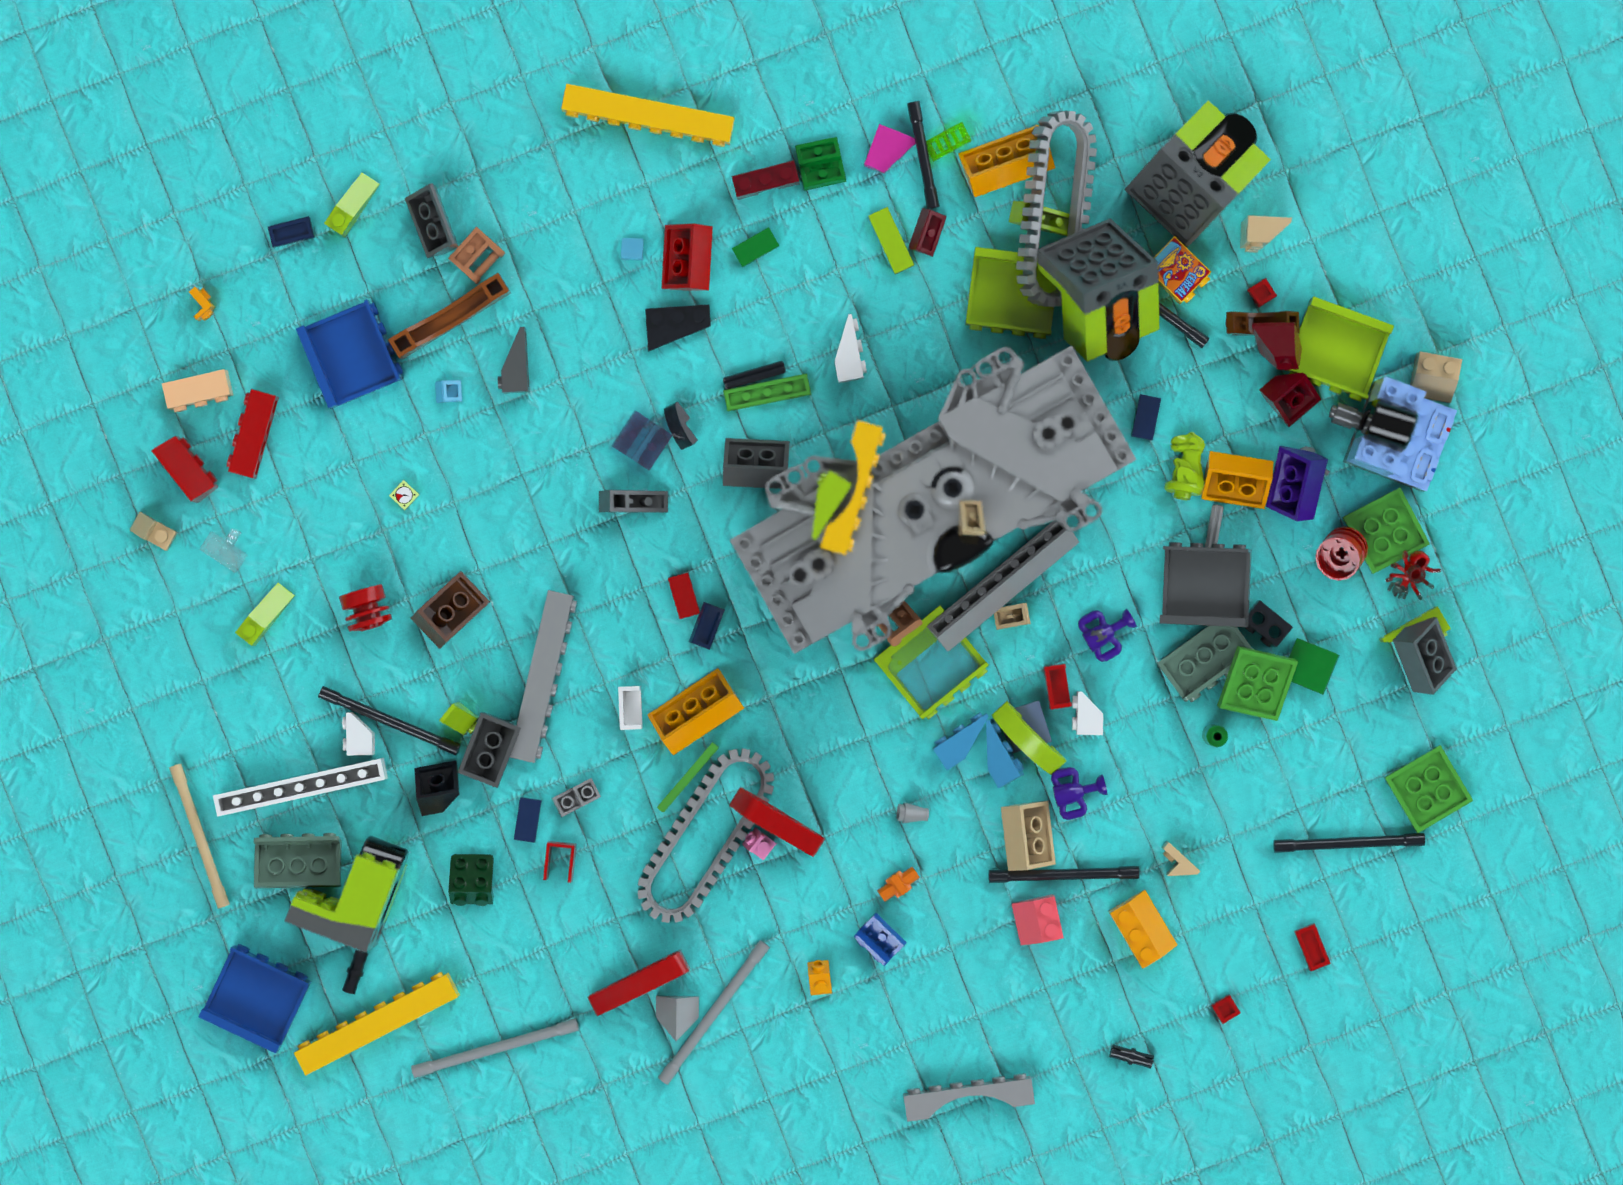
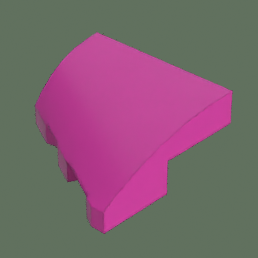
[864,124,916,173]

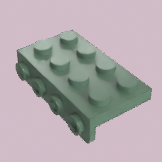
[1157,626,1254,702]
[254,833,342,889]

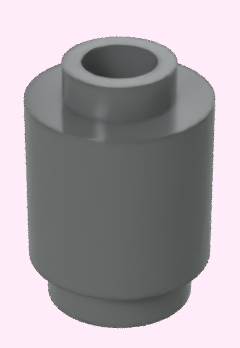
[1328,402,1362,429]

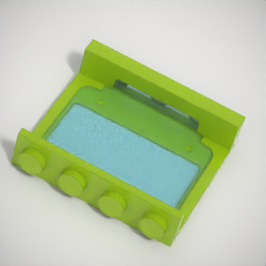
[874,605,989,720]

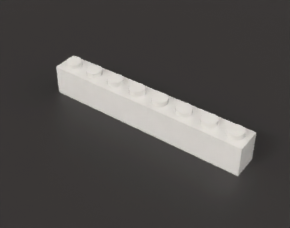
[213,758,388,817]

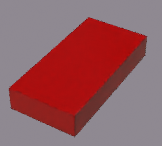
[668,572,700,619]
[1294,923,1331,971]

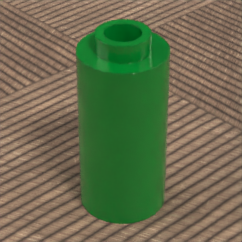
[1202,724,1228,747]

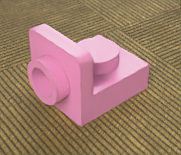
[742,827,776,860]

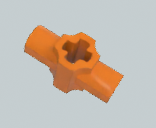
[877,867,920,902]

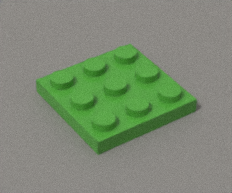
[1342,487,1430,574]
[1217,646,1298,721]
[1384,745,1473,833]

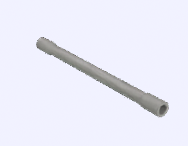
[658,940,770,1085]
[411,1018,579,1078]

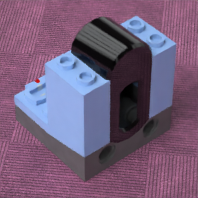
[1343,376,1457,492]

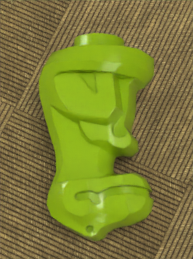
[1164,432,1205,500]

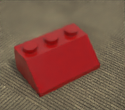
[661,223,713,291]
[151,436,218,503]

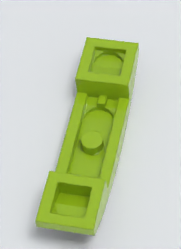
[991,701,1067,775]

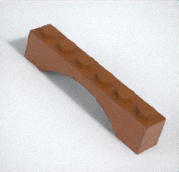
[388,273,511,360]

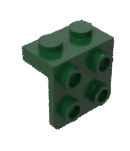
[448,854,494,906]

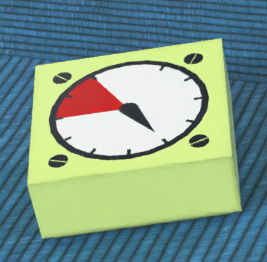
[389,480,420,510]

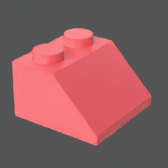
[1011,894,1064,946]

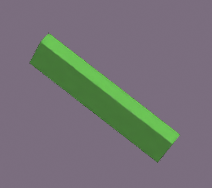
[723,374,811,412]
[657,742,719,812]

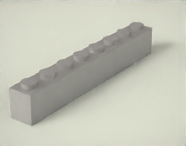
[927,520,1079,652]
[510,590,577,763]

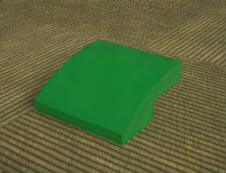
[795,137,846,191]
[1289,638,1340,695]

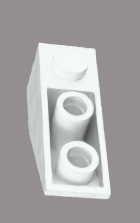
[834,314,867,383]

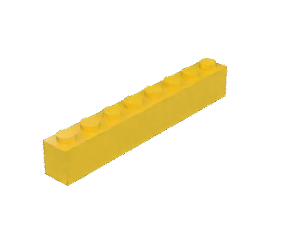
[561,84,735,147]
[294,971,460,1076]

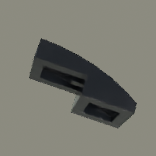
[664,401,698,450]

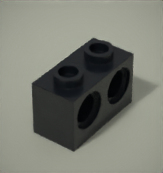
[1244,600,1293,648]

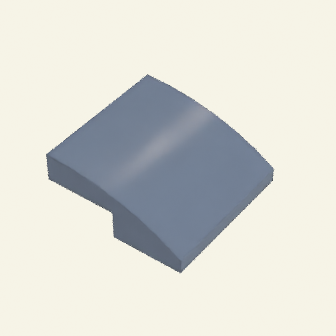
[1003,700,1052,753]

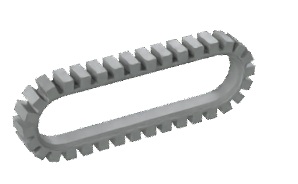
[1016,111,1097,307]
[637,748,774,923]

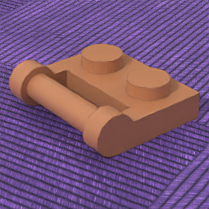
[448,227,505,284]
[877,601,923,646]

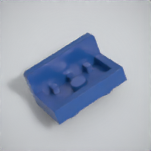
[854,913,907,966]

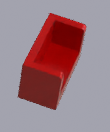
[1043,664,1072,710]

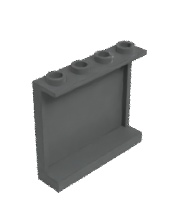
[1160,542,1252,627]

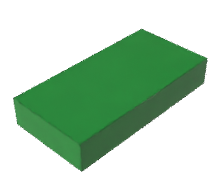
[732,227,779,267]

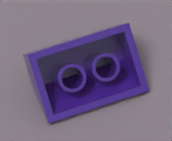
[1266,446,1328,522]

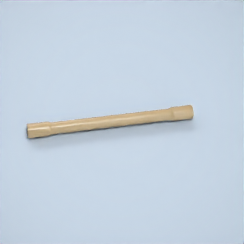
[169,764,230,909]

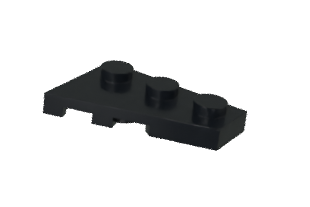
[645,305,711,352]

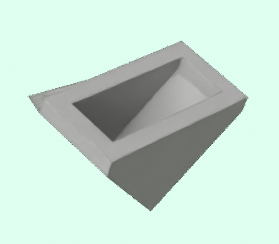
[656,996,699,1041]

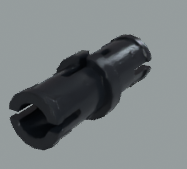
[342,949,368,994]
[1109,1044,1154,1069]

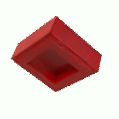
[1247,278,1277,308]
[1211,994,1241,1024]

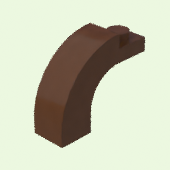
[1225,311,1299,336]

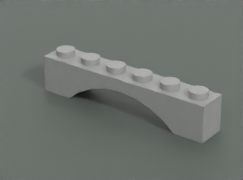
[903,1073,1035,1122]

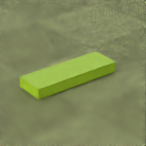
[868,207,914,274]

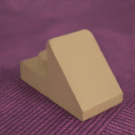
[130,512,178,551]
[1161,841,1200,876]

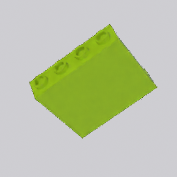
[965,247,1056,339]
[1285,296,1394,402]

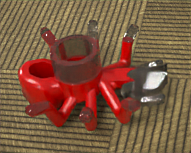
[1385,550,1441,600]

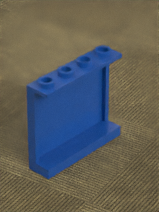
[296,299,403,409]
[198,944,312,1053]

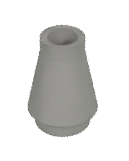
[897,802,929,823]

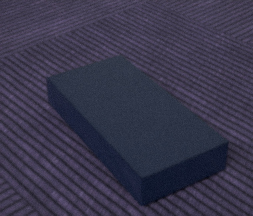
[268,216,315,248]
[1131,394,1161,441]
[689,602,725,650]
[514,797,542,843]

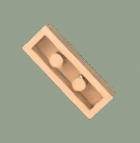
[162,369,233,412]

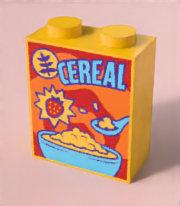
[1154,236,1211,304]

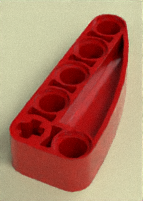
[729,787,825,857]
[587,950,690,1016]

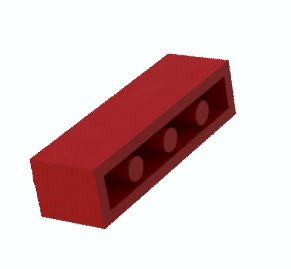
[227,389,279,479]

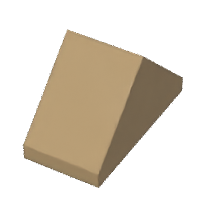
[958,501,985,535]
[994,603,1031,630]

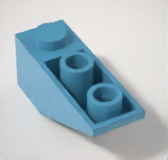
[933,712,989,770]
[986,719,1024,788]

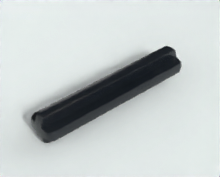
[723,361,786,389]

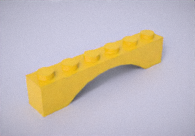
[820,420,886,555]

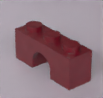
[732,160,800,200]

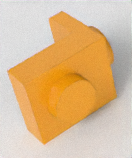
[189,287,215,321]
[807,960,832,996]

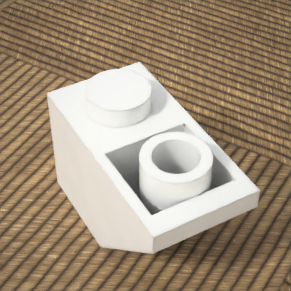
[1072,691,1103,735]
[342,712,375,756]

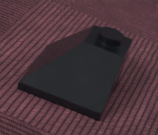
[414,760,460,816]

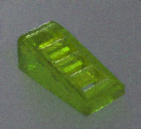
[926,122,972,162]

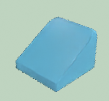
[621,238,644,260]
[435,380,462,403]

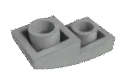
[551,778,601,817]

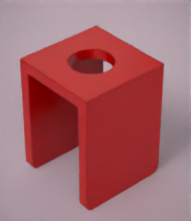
[543,841,577,883]

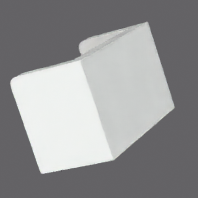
[618,686,643,730]

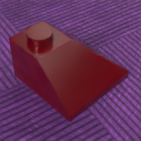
[1252,322,1302,370]
[1259,373,1322,427]

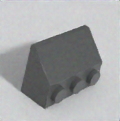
[405,183,459,258]
[723,438,790,489]
[1393,617,1457,695]
[458,712,521,788]

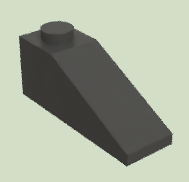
[498,327,530,394]
[599,490,668,513]

